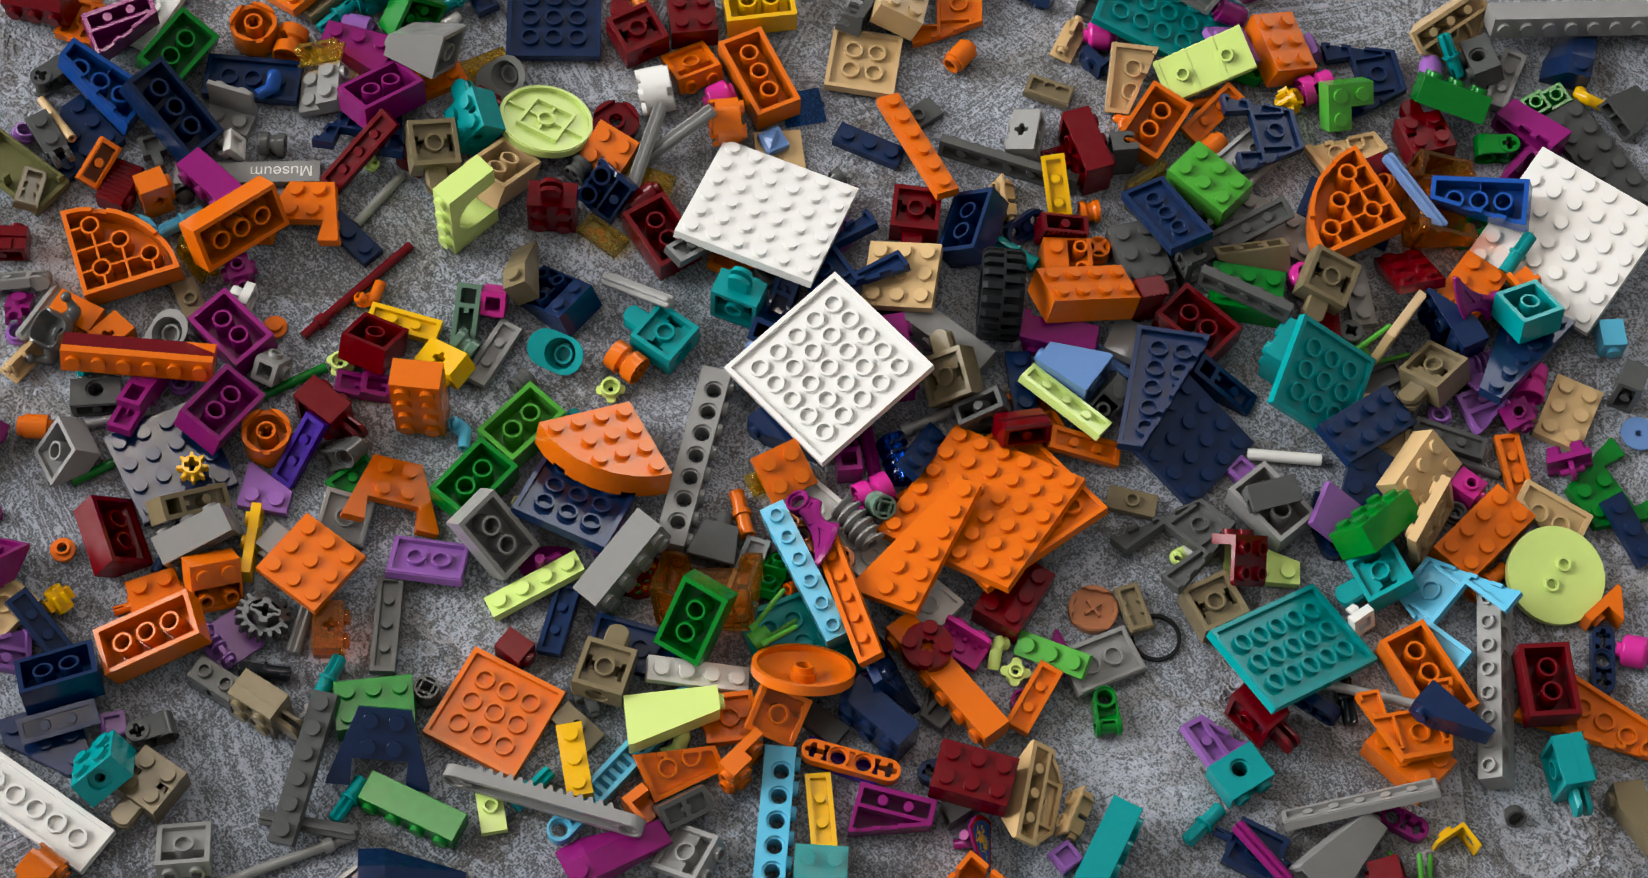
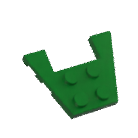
[1564,437,1648,531]

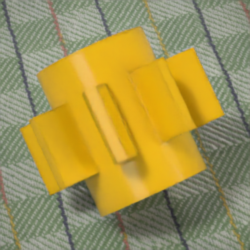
[1274,86,1304,114]
[176,451,209,485]
[41,583,76,615]

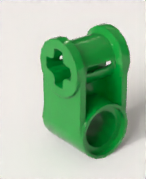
[1473,133,1520,164]
[1091,685,1123,738]

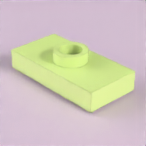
[475,793,508,837]

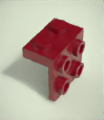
[1211,529,1268,587]

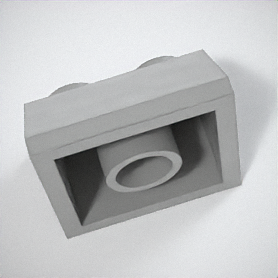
[34,415,101,487]

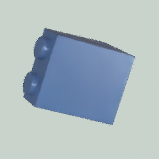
[1034,342,1113,403]

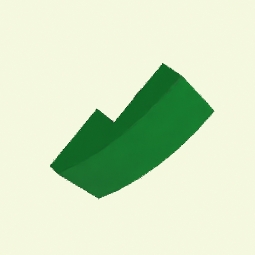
[1519,82,1572,115]
[752,552,790,600]

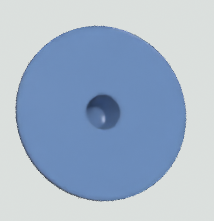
[1620,417,1648,450]

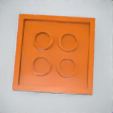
[255,513,366,615]

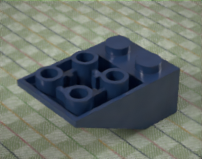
[520,265,603,337]
[1417,288,1489,358]

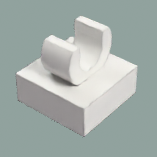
[218,128,246,162]
[230,281,259,312]
[1345,603,1375,636]

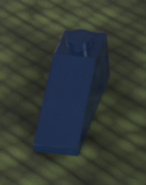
[1190,352,1258,417]
[747,407,817,463]
[1408,680,1496,745]

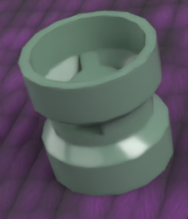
[449,328,482,359]
[864,491,897,520]

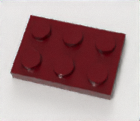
[1374,249,1446,295]

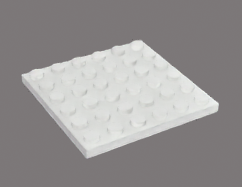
[673,142,859,288]
[1470,147,1648,336]
[724,272,935,467]

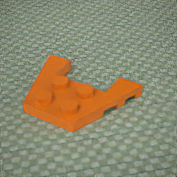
[912,0,983,48]
[256,181,341,246]
[340,454,439,540]
[1354,676,1453,763]

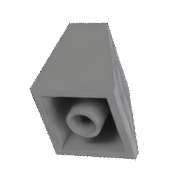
[384,22,467,79]

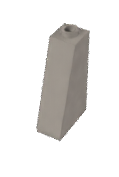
[1288,813,1387,878]

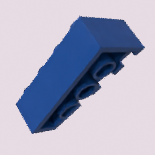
[58,37,140,137]
[1430,175,1533,233]

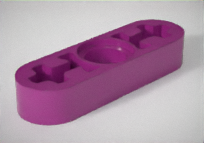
[1364,792,1429,843]

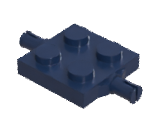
[1212,816,1294,878]

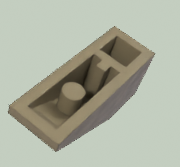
[1213,237,1291,273]
[503,241,539,306]
[145,482,232,527]
[1605,779,1648,858]

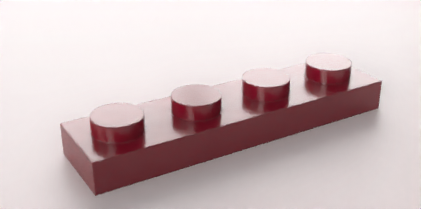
[319,108,401,196]

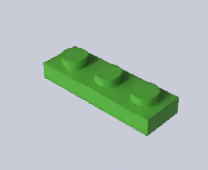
[1013,630,1093,681]

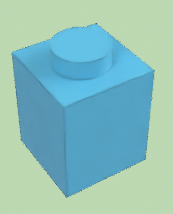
[1593,319,1628,358]

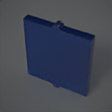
[784,88,827,128]

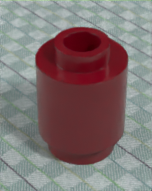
[628,180,664,207]

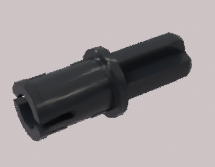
[238,661,291,683]
[1336,676,1358,727]

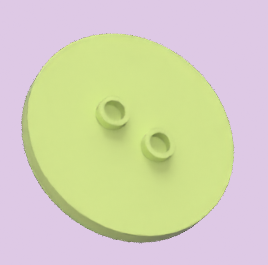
[499,85,593,159]
[1505,526,1605,626]

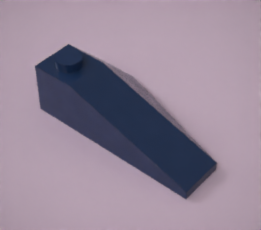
[1538,36,1598,91]
[358,848,466,878]

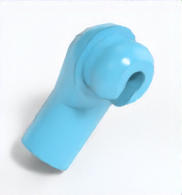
[447,416,472,452]

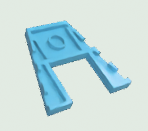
[1399,556,1523,673]

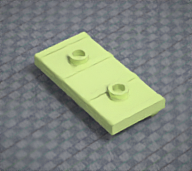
[1152,24,1258,100]

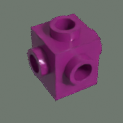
[220,252,258,289]
[1498,396,1539,434]

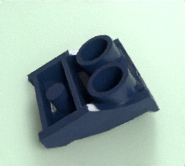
[578,156,638,226]

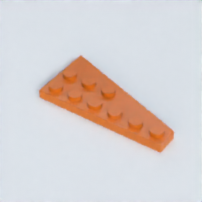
[856,477,983,616]
[1514,674,1648,761]

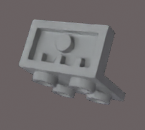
[206,79,258,141]

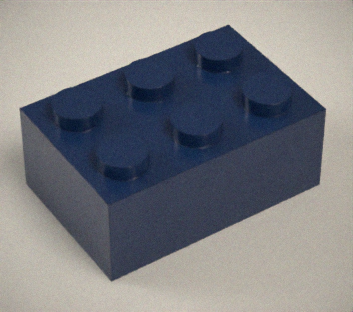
[938,187,1009,268]
[14,639,106,716]
[838,674,920,762]

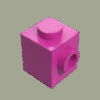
[479,283,510,319]
[1452,466,1488,511]

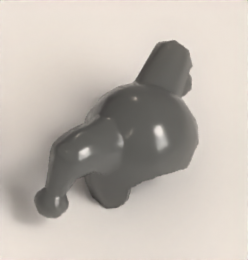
[25,292,81,366]

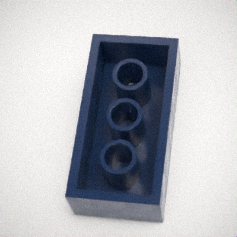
[118,55,225,162]

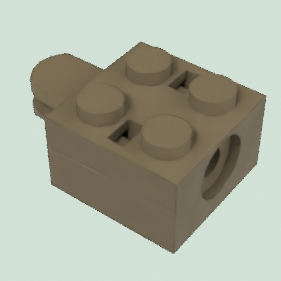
[403,117,462,195]
[1292,244,1362,322]
[922,329,985,409]
[1398,340,1471,411]
[1177,569,1251,643]
[571,624,638,708]
[227,668,303,740]
[111,744,191,830]

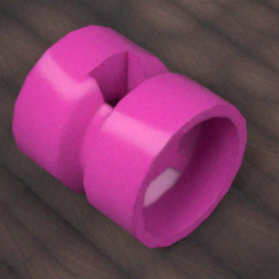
[1294,69,1334,108]
[1512,363,1549,406]
[850,471,896,513]

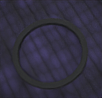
[1130,613,1181,662]

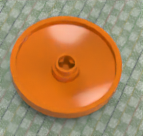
[751,643,856,696]

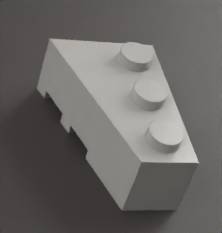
[151,502,244,568]

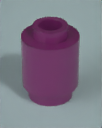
[1212,0,1248,27]

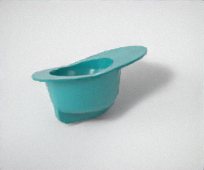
[527,328,584,376]

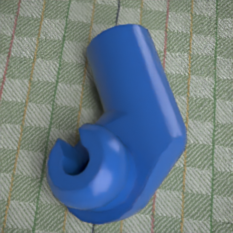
[254,69,283,100]

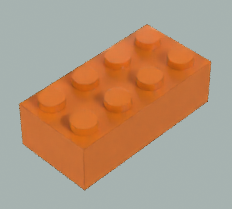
[718,26,801,130]
[178,175,290,272]
[1027,265,1141,323]
[388,358,450,437]
[1429,483,1536,576]
[93,588,212,685]
[1374,619,1480,712]

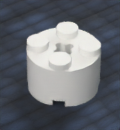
[634,64,676,116]

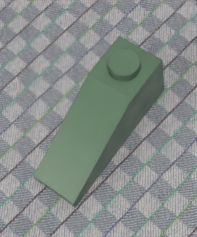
[450,282,485,359]

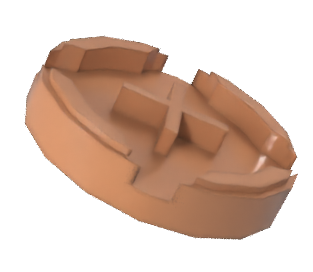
[1067,585,1119,635]

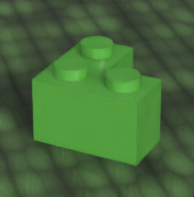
[1318,77,1374,132]

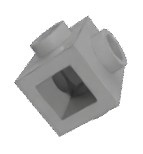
[250,349,291,388]

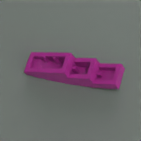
[333,368,391,404]

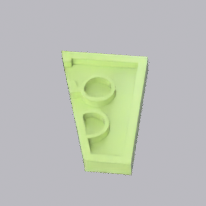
[1223,544,1300,589]

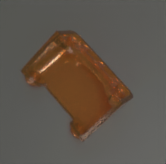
[1400,148,1478,249]
[649,551,764,631]

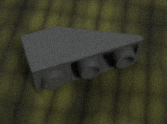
[1068,370,1128,433]

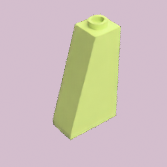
[623,685,725,754]

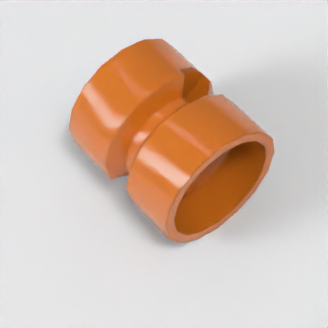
[272,21,309,61]
[603,339,650,385]

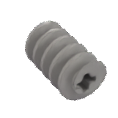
[831,496,885,551]

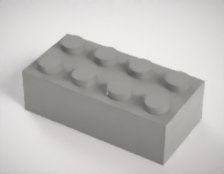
[572,508,671,614]

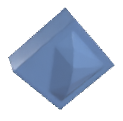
[757,126,790,156]

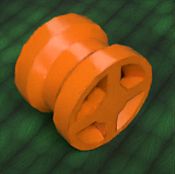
[1077,199,1101,224]
[1091,236,1111,266]

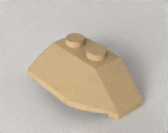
[1409,0,1487,64]
[1001,740,1063,847]

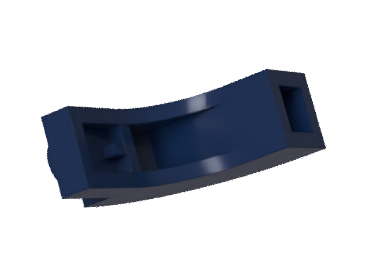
[747,276,801,341]

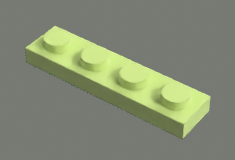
[1018,363,1112,441]
[484,550,586,622]

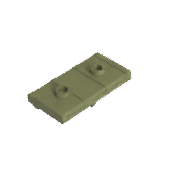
[0,128,71,217]

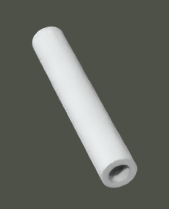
[1246,448,1322,466]

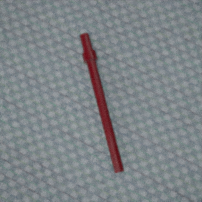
[300,242,414,340]

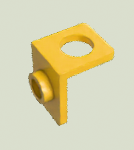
[1431,821,1482,856]

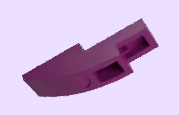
[106,376,170,437]

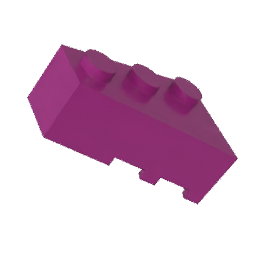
[80,0,160,60]
[321,20,392,76]
[1490,98,1572,157]
[176,147,242,206]
[1019,308,1100,356]
[847,781,938,838]

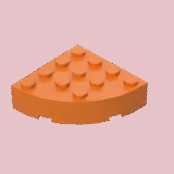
[1305,145,1406,258]
[60,207,185,305]
[534,401,673,496]

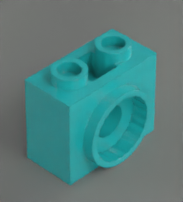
[1205,741,1275,809]

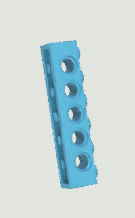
[760,499,850,649]
[753,744,801,878]

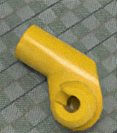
[1572,86,1605,112]

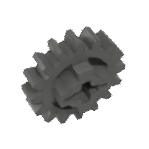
[234,591,292,644]

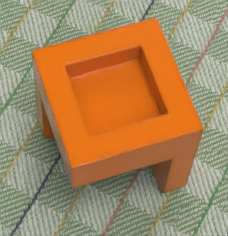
[1506,266,1542,287]
[621,782,659,823]

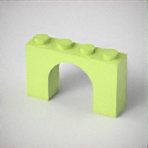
[433,154,499,254]

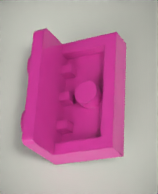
[943,614,992,674]

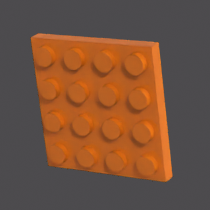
[422,646,566,780]

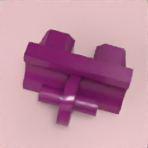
[1546,440,1593,482]

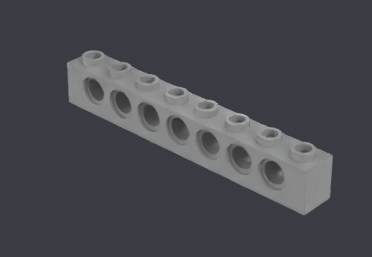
[659,365,736,557]
[1476,593,1515,791]

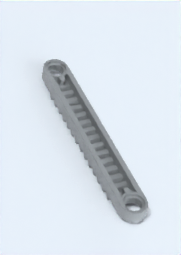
[442,763,646,838]

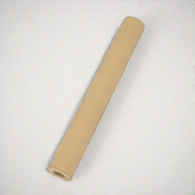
[37,96,77,143]

